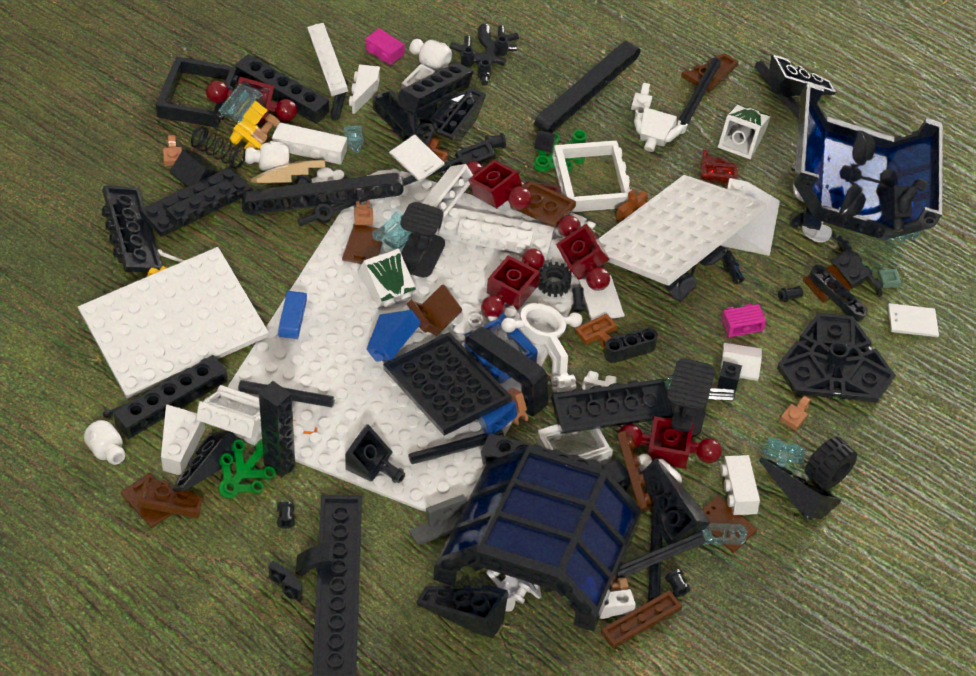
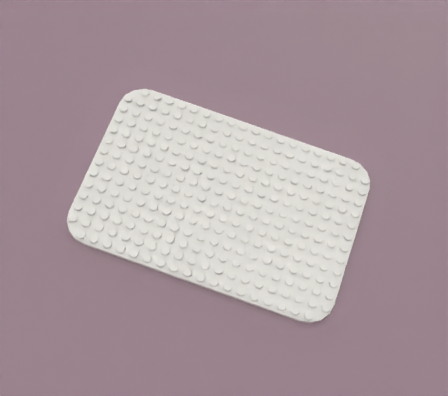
[220,169,587,511]

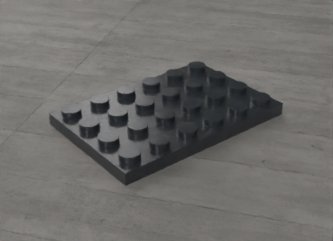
[383,332,512,436]

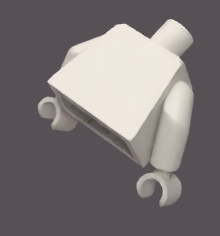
[634,107,688,152]

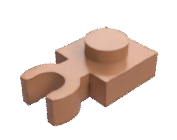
[354,200,373,225]

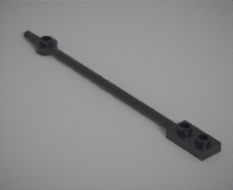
[297,140,495,226]

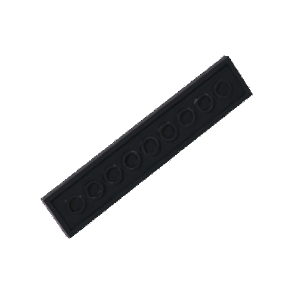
[312,495,362,676]

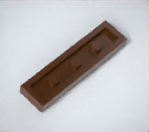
[617,431,653,513]
[601,590,682,649]

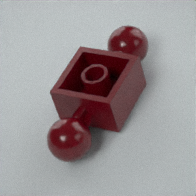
[206,77,297,124]
[466,160,531,210]
[556,215,610,291]
[481,248,545,318]
[618,416,722,469]

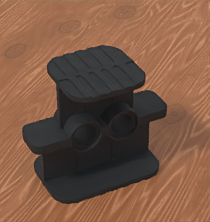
[400,202,445,278]
[667,358,715,437]

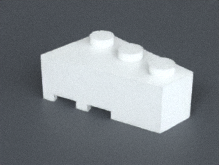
[161,405,205,475]

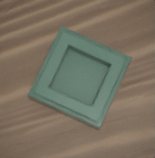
[878,269,901,288]

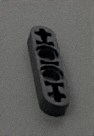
[809,265,867,322]

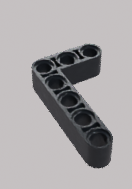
[465,326,549,417]

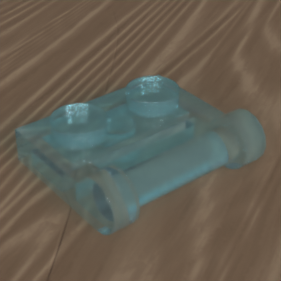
[218,84,262,123]
[371,212,413,249]

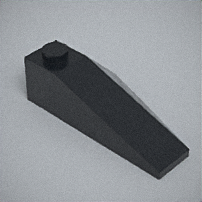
[172,430,245,492]
[759,457,841,520]
[416,585,508,638]

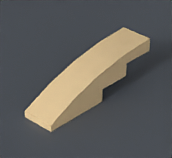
[251,160,325,183]

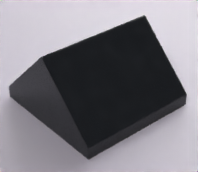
[170,150,220,187]
[345,424,393,482]

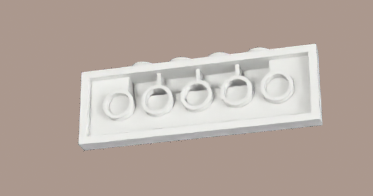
[439,207,554,258]

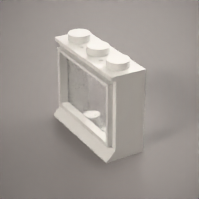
[196,385,261,438]
[537,424,613,465]

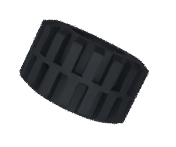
[804,436,858,490]

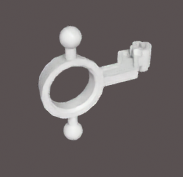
[501,303,583,393]

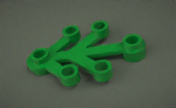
[533,130,587,173]
[218,439,275,499]

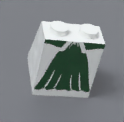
[718,104,771,159]
[358,248,416,307]

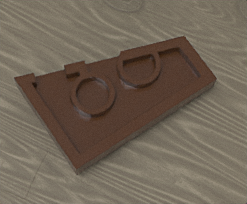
[681,53,738,93]
[137,473,203,518]

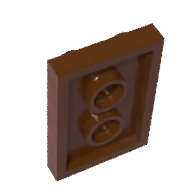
[510,181,576,228]

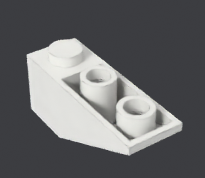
[349,65,380,114]

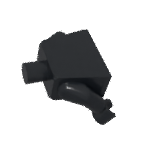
[878,179,928,232]

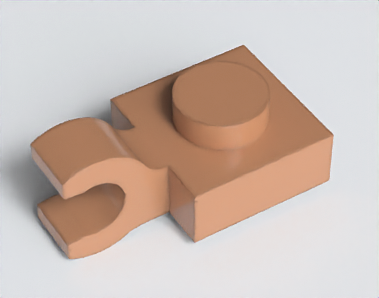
[163,135,182,166]
[507,388,528,426]
[780,396,811,431]

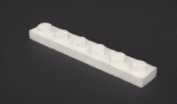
[307,23,348,96]

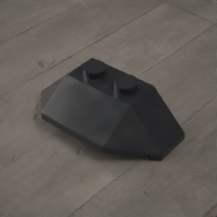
[430,88,486,141]
[373,90,421,141]

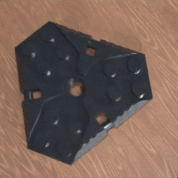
[777,313,896,403]

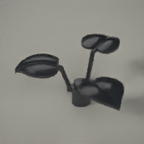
[839,130,898,215]
[665,245,727,302]

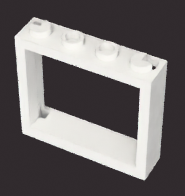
[552,141,632,212]

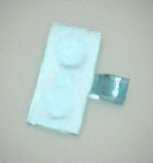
[763,438,806,467]

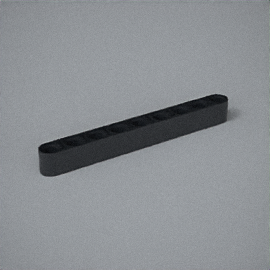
[534,40,641,133]
[242,173,404,215]

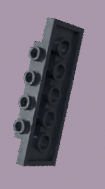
[140,166,252,237]
[102,185,162,273]
[551,379,674,434]

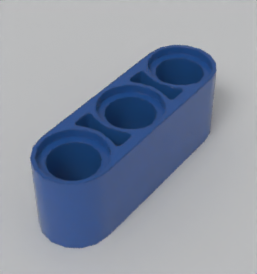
[278,291,307,339]

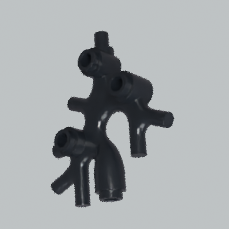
[450,24,519,86]

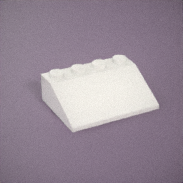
[721,178,780,256]

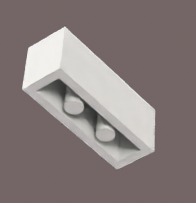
[721,455,760,515]

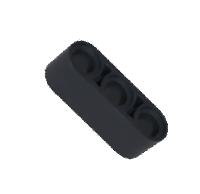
[604,328,658,363]

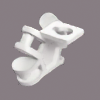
[486,570,541,612]

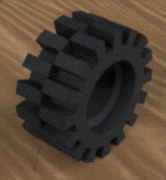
[538,262,572,297]

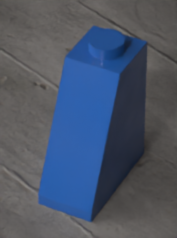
[366,310,421,362]
[477,400,517,435]

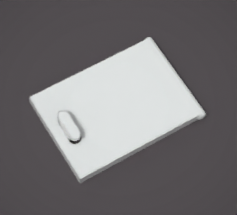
[389,135,444,182]
[579,275,625,321]
[888,303,939,337]

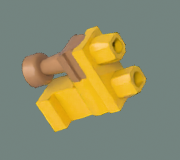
[229,100,280,152]

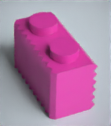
[366,28,405,65]
[721,304,766,338]

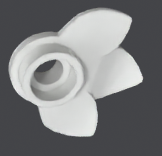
[311,167,344,183]
[451,303,485,334]

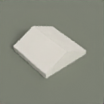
[720,343,762,381]

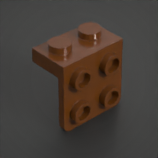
[407,285,462,336]

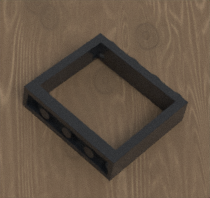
[156,57,239,128]

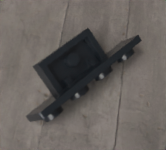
[831,236,883,297]

